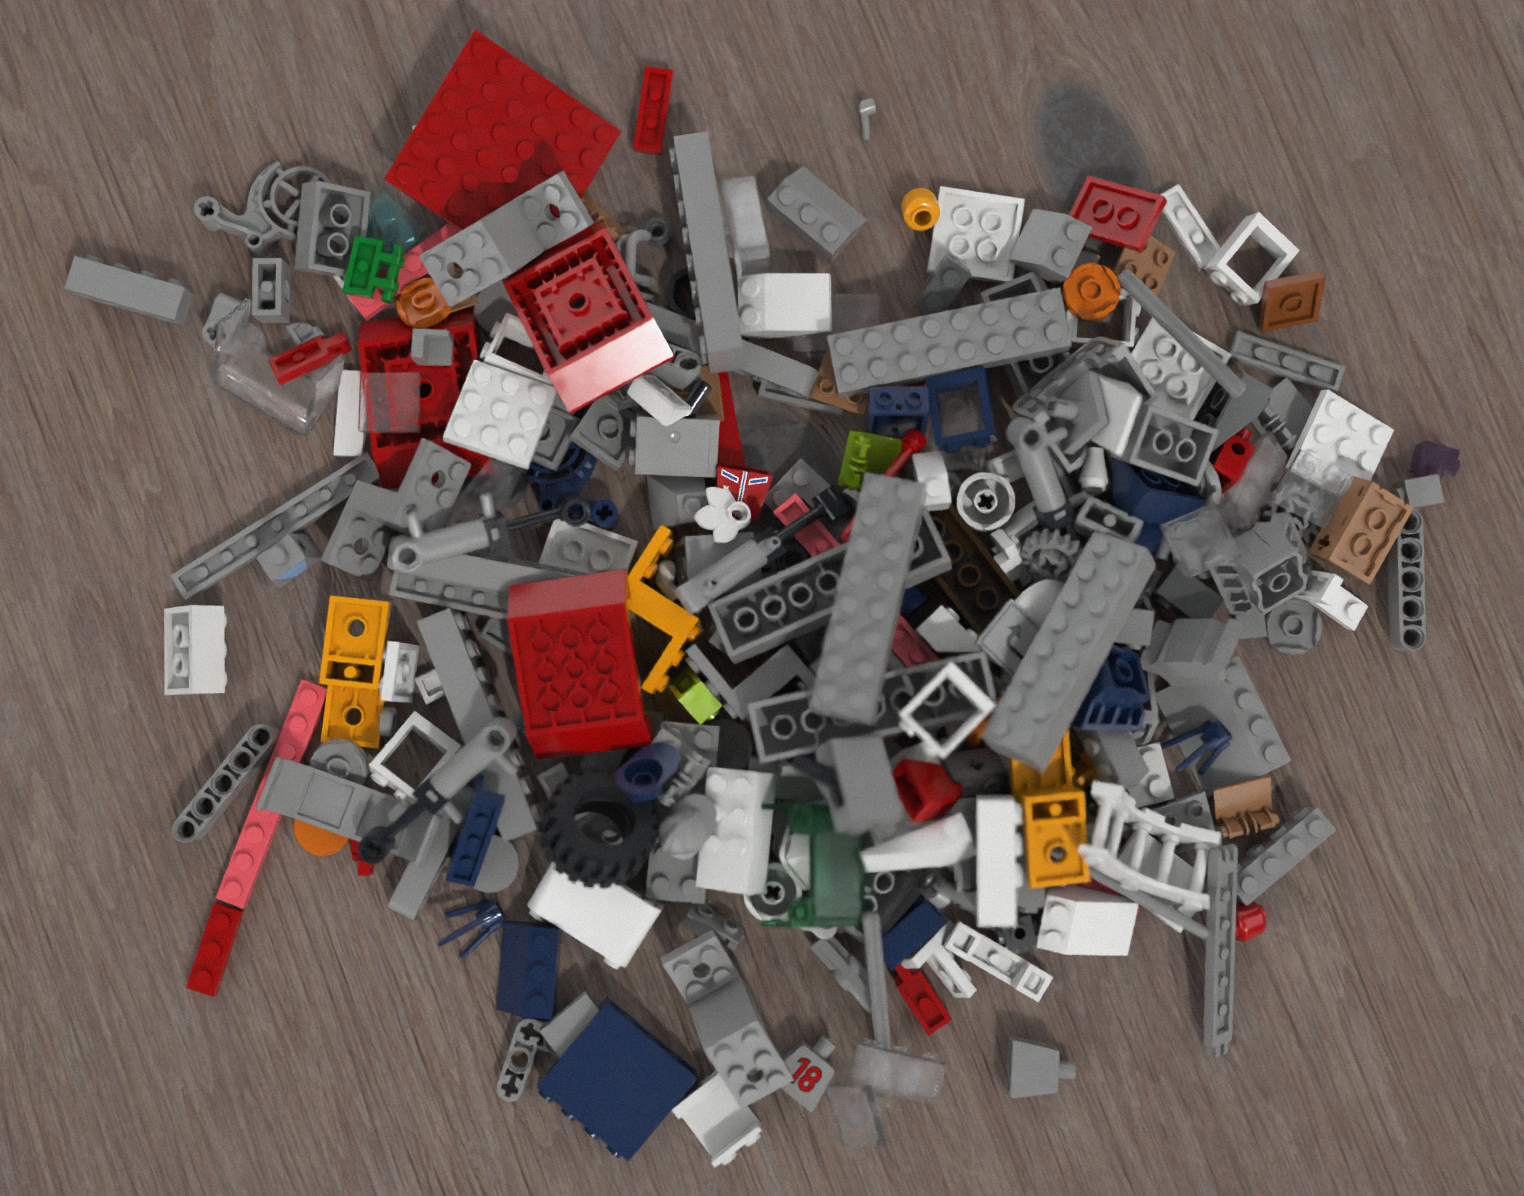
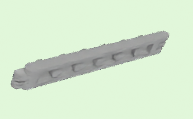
[1203,843,1238,1059]

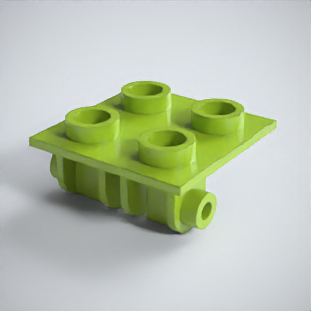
[837,430,902,492]

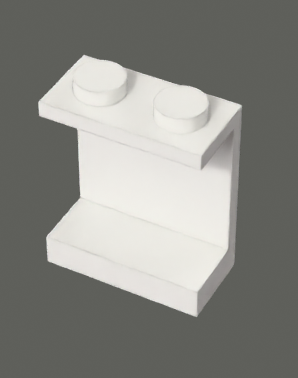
[672,1070,762,1168]

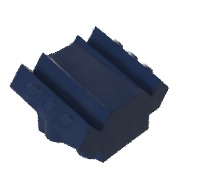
[1070,645,1151,730]

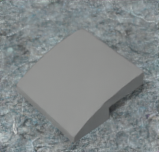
[539,991,599,1057]

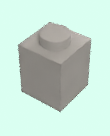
[1393,474,1444,509]

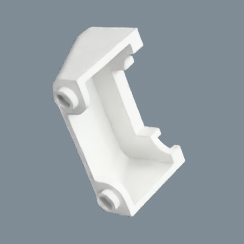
[527,861,664,969]

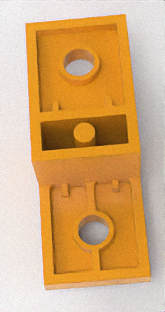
[319,595,391,749]
[1009,727,1090,888]

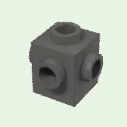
[995,909,1039,954]

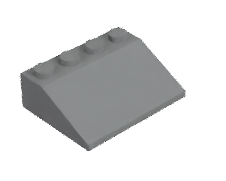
[1155,655,1291,798]

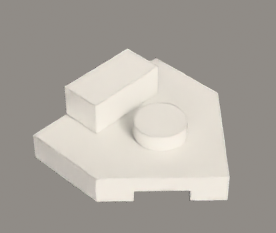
[987,528,1032,586]

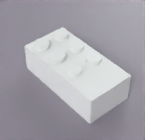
[696,767,777,895]
[977,795,1022,927]

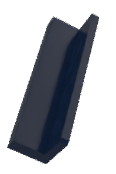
[446,774,506,887]

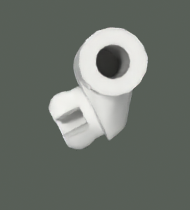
[655,560,678,602]

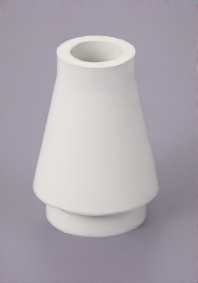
[1079,447,1109,493]

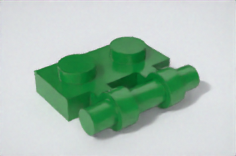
[342,236,405,304]

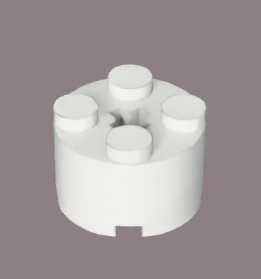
[956,472,1015,532]
[743,860,802,923]

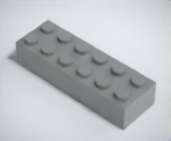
[645,720,721,904]

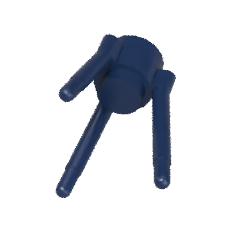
[1160,720,1232,775]
[437,898,506,959]

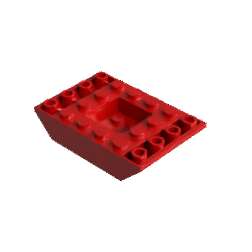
[502,220,675,414]
[358,306,498,490]

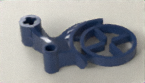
[524,442,619,531]

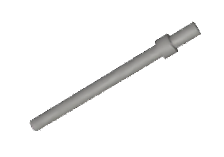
[1050,846,1210,940]

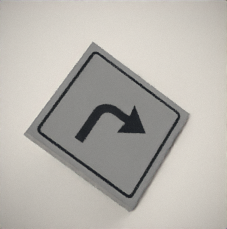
[974,598,1041,679]

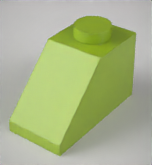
[667,665,722,725]

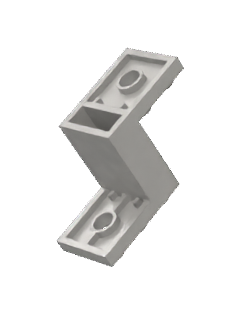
[419,170,594,307]
[321,438,471,583]
[685,644,816,720]
[953,823,1108,913]
[660,929,794,1109]

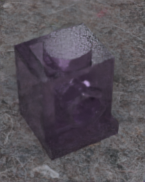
[1408,440,1460,478]

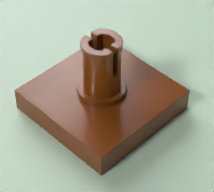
[1258,270,1326,332]

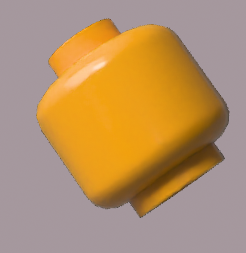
[901,188,940,231]

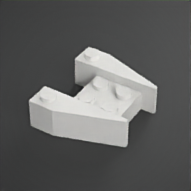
[860,742,977,872]

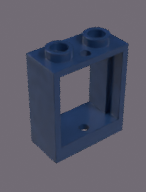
[926,366,998,454]
[865,387,929,439]
[881,894,946,970]

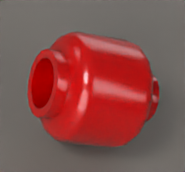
[1235,901,1267,942]

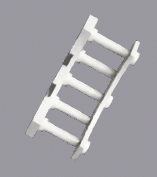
[1078,781,1222,911]

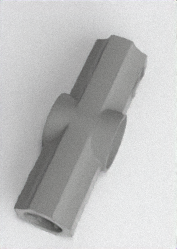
[809,935,887,1013]

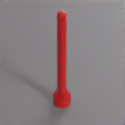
[841,429,927,542]

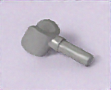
[858,98,876,141]

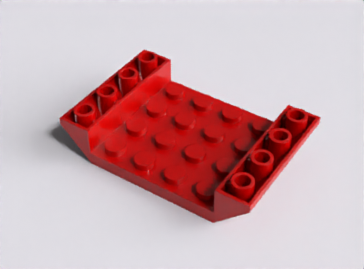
[507,569,653,760]

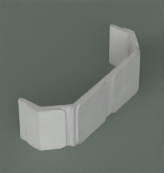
[256,757,443,868]

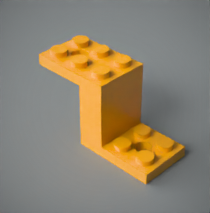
[627,525,702,695]

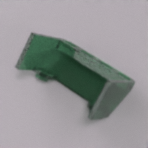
[761,804,865,928]

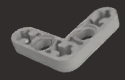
[881,867,956,934]
[497,1017,558,1102]

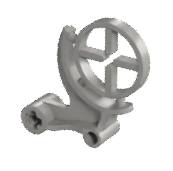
[193,160,330,258]

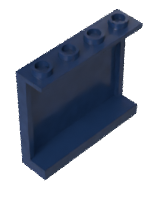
[537,997,698,1162]

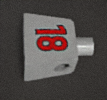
[781,1035,837,1113]

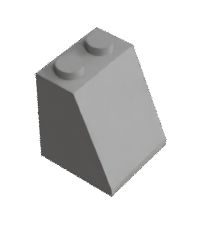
[674,532,762,601]

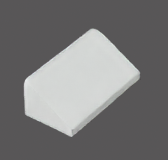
[628,375,693,426]

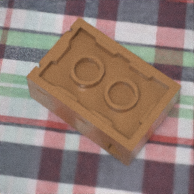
[1308,476,1414,585]

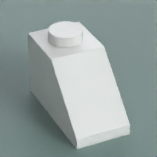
[911,451,951,511]

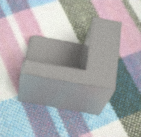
[411,328,454,366]

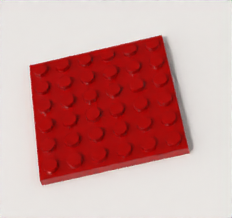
[383,29,622,231]

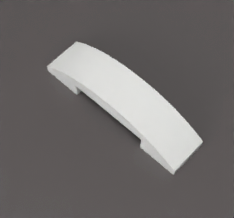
[943,921,1053,1003]

